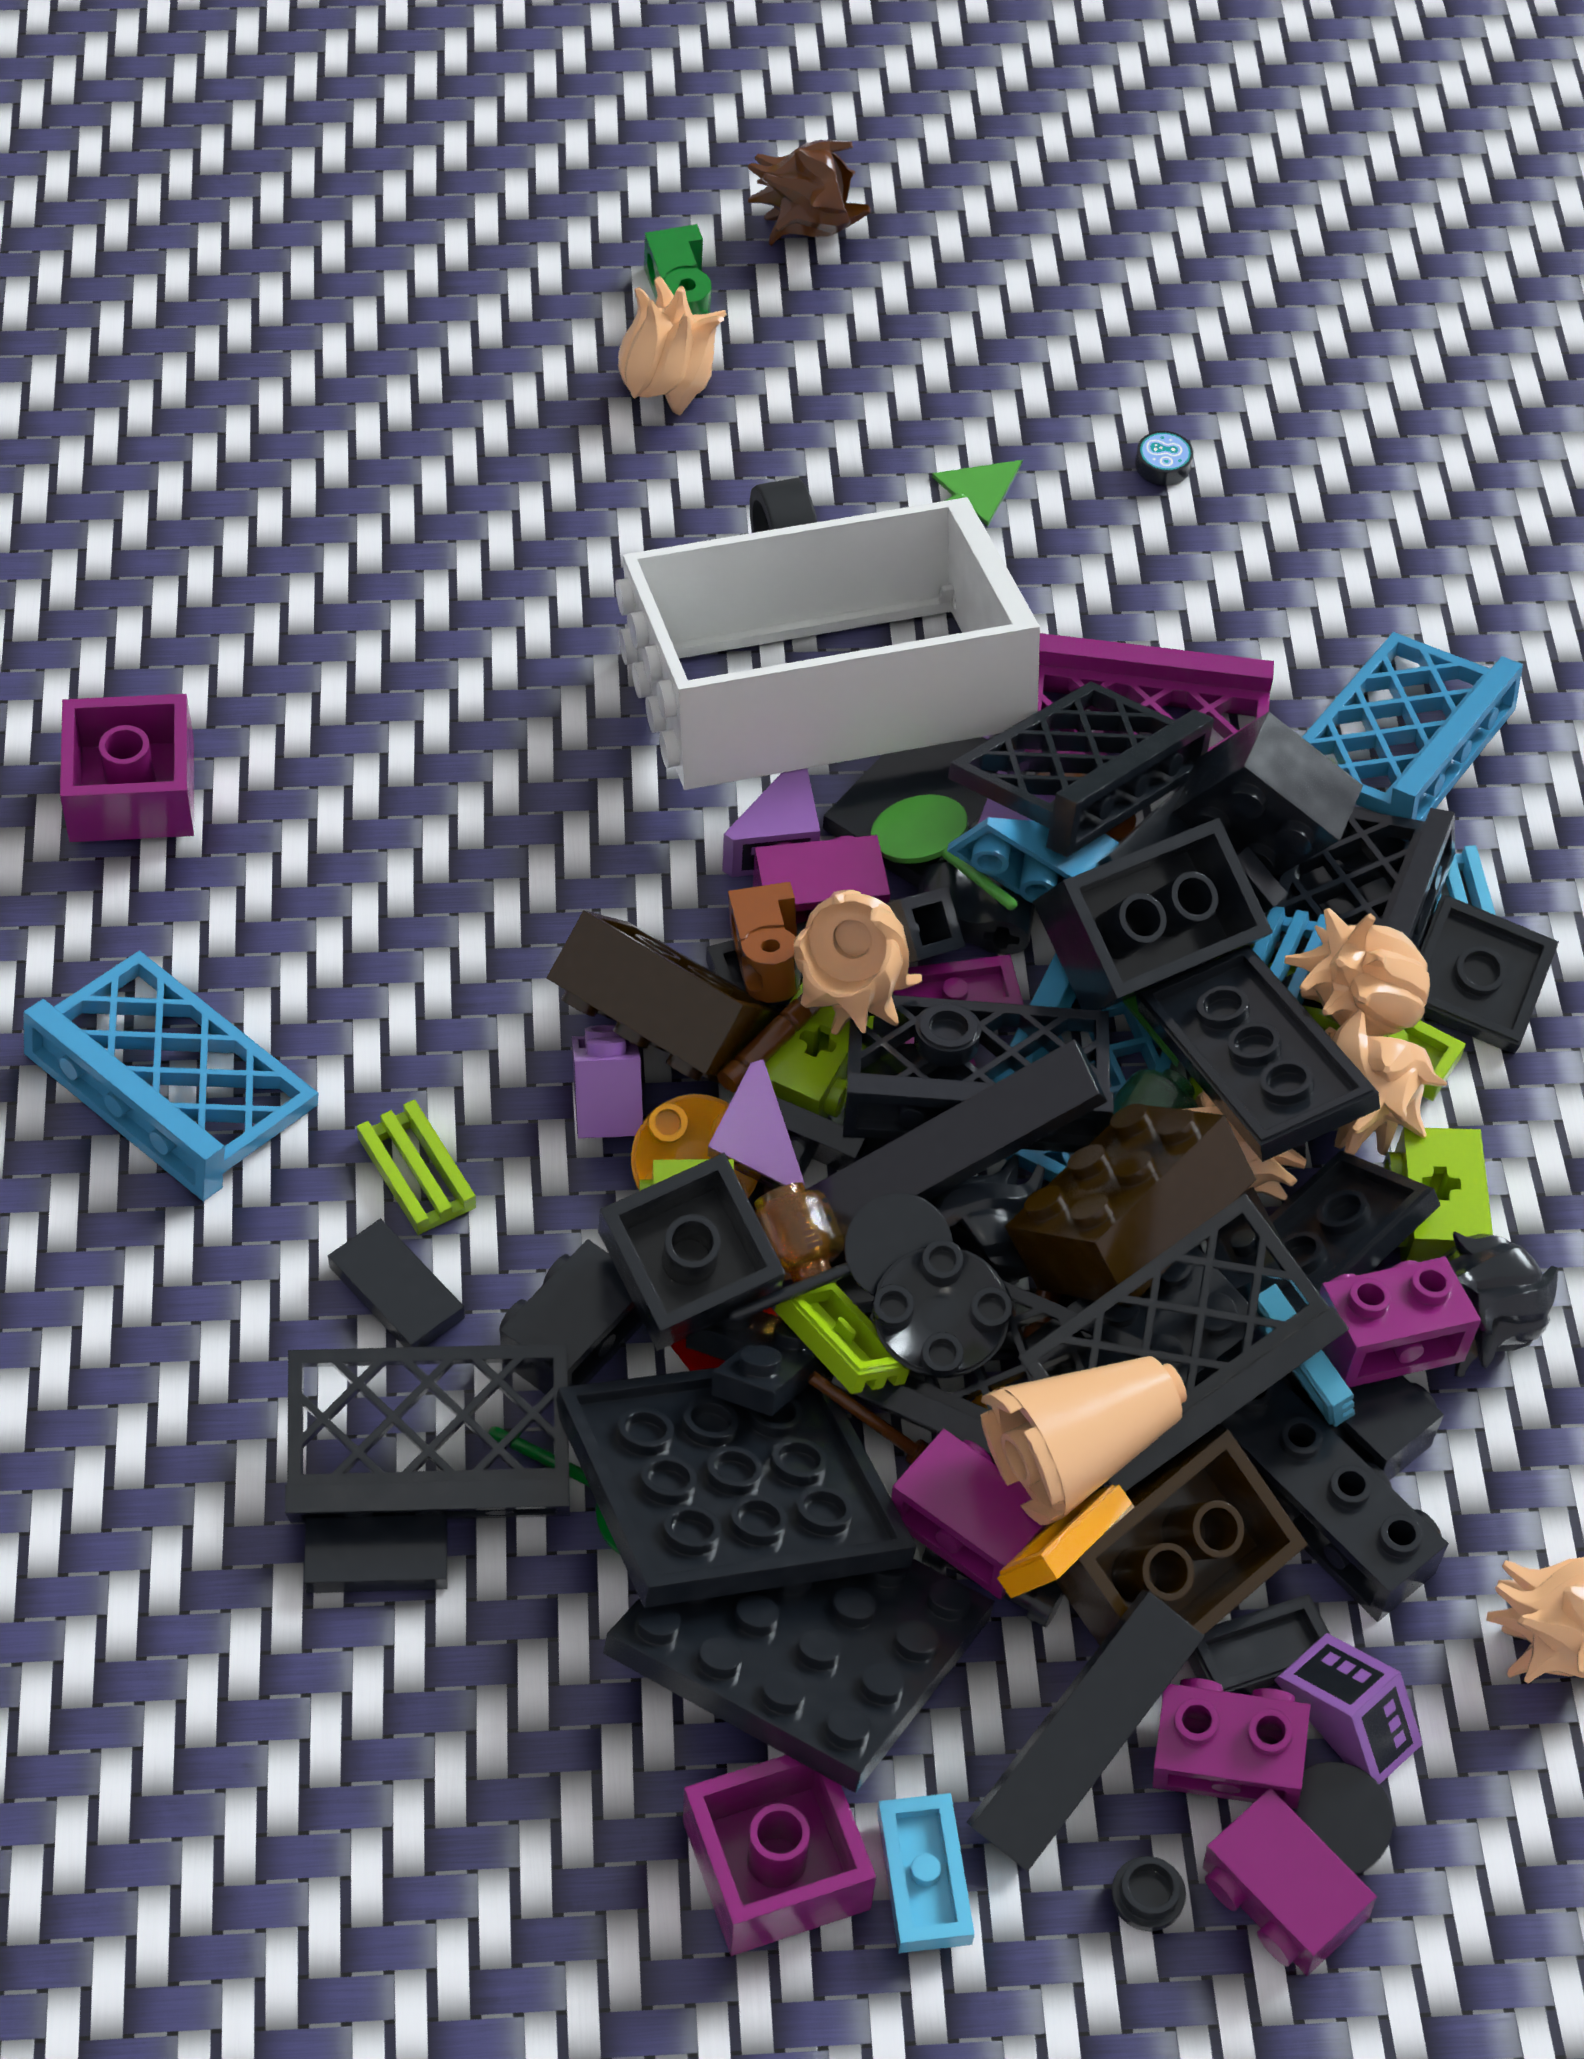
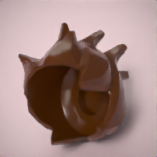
[748,140,870,246]

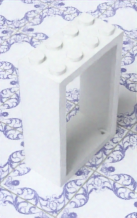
[615,497,1040,790]

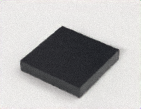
[1419,894,1559,1054]

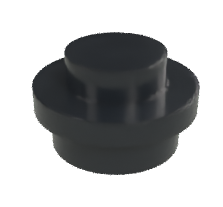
[1111,1856,1186,1931]

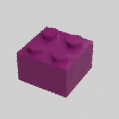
[60,694,194,842]
[683,1755,877,1956]

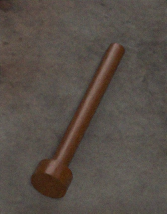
[807,1371,929,1465]

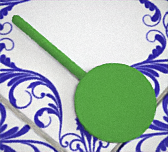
[871,794,1017,910]

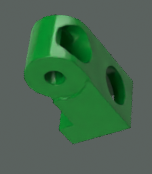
[644,224,711,315]

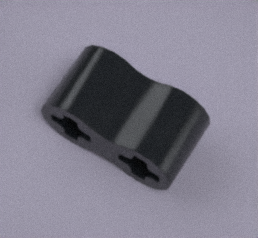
[918,862,1035,955]

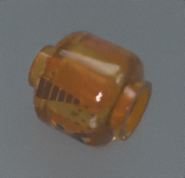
[754,1182,844,1283]

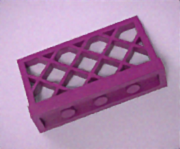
[1024,633,1274,755]

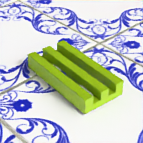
[357,1099,476,1235]
[774,1283,910,1394]

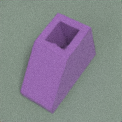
[572,1025,643,1139]

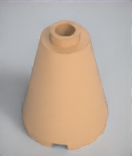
[981,1356,1187,1525]

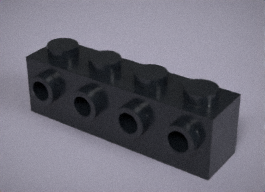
[1207,1376,1449,1622]

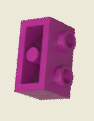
[1319,1256,1481,1387]
[1152,1678,1311,1809]

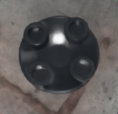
[873,1240,1012,1378]

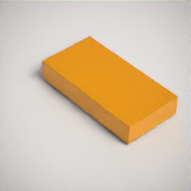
[997,1484,1132,1599]

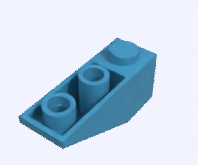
[947,817,1119,903]

